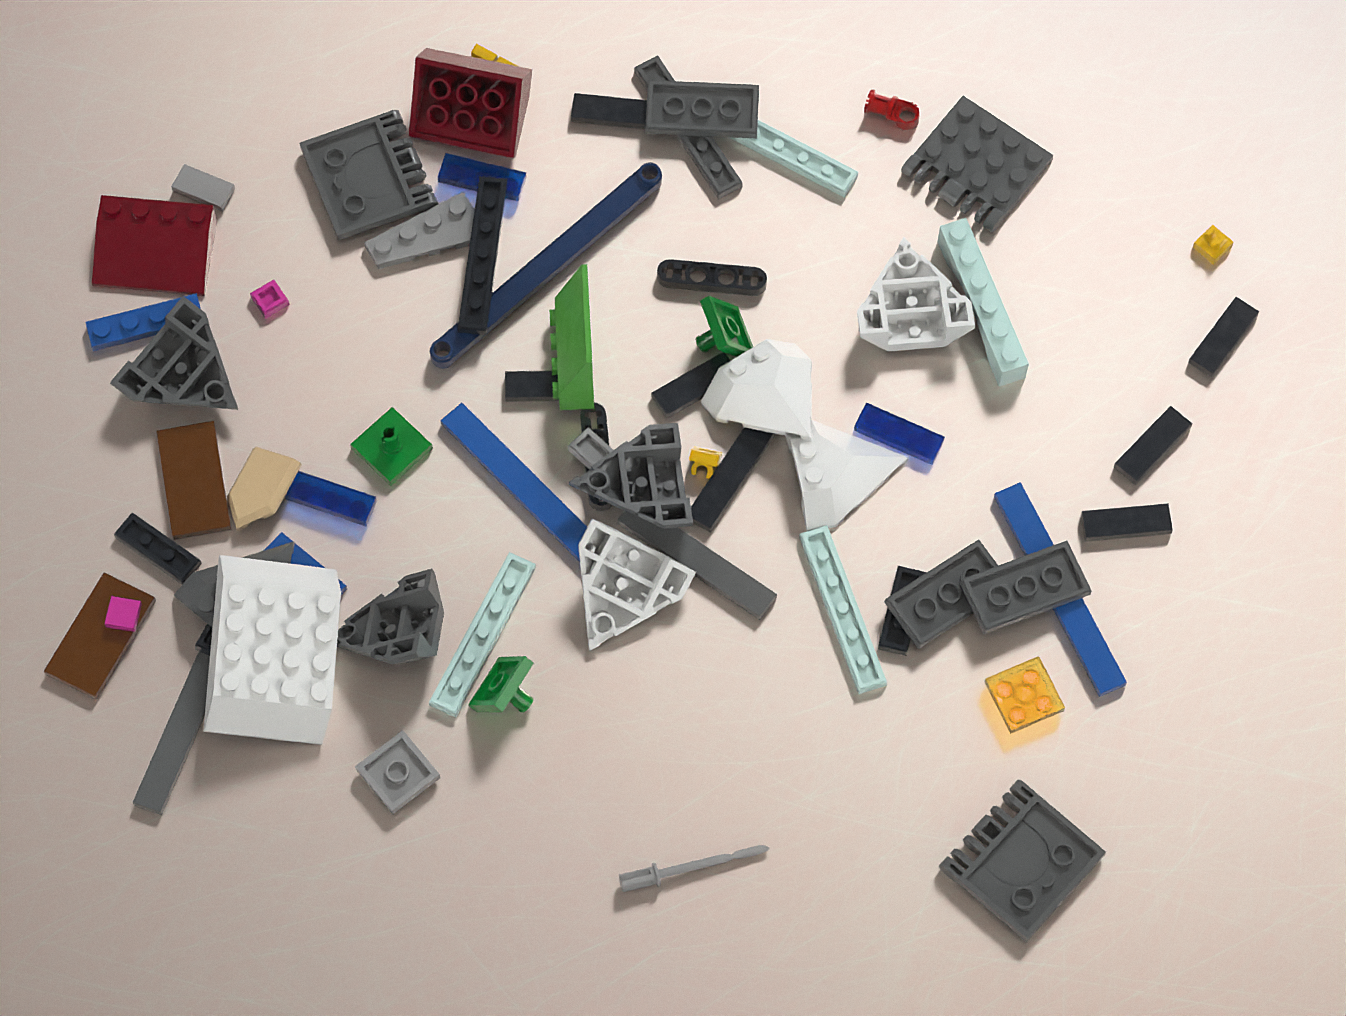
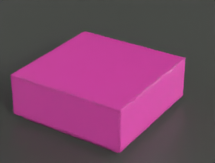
[250,279,290,319]
[105,596,142,632]

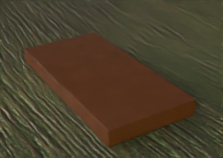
[156,421,232,540]
[44,572,156,700]

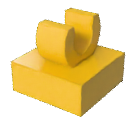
[1193,224,1234,265]
[689,446,723,479]

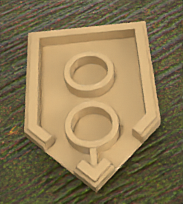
[227,447,302,531]

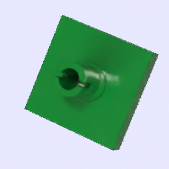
[695,295,753,357]
[350,407,433,486]
[468,656,534,713]

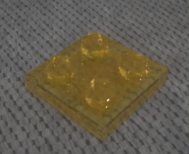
[984,656,1065,734]

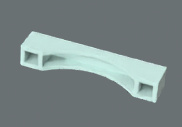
[937,218,1029,387]

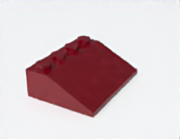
[408,48,533,158]
[92,195,217,296]

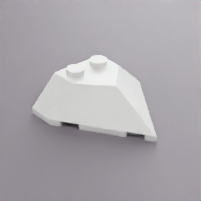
[857,237,975,351]
[701,339,812,441]
[786,420,909,531]
[578,519,696,651]

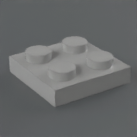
[355,730,440,814]

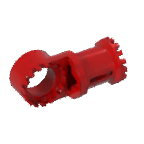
[864,89,920,130]

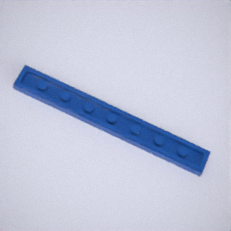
[440,403,587,562]
[994,482,1127,697]

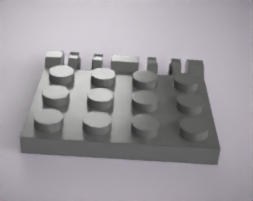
[901,95,1054,233]
[300,110,439,241]
[939,779,1106,942]

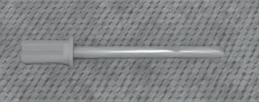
[619,845,769,892]

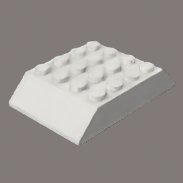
[203,555,341,745]

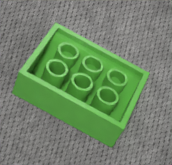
[549,264,594,410]

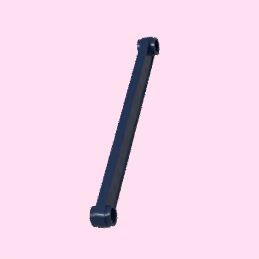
[429,162,662,369]

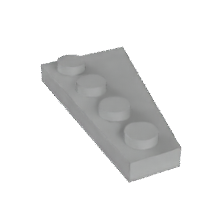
[364,192,475,269]

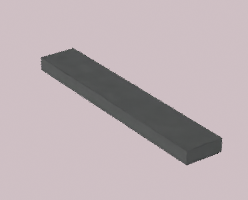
[634,55,743,200]
[617,511,777,620]
[133,652,210,815]

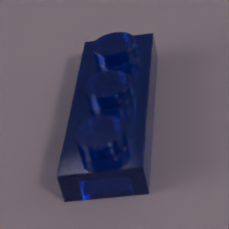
[438,153,527,202]
[854,402,945,465]
[285,471,377,527]

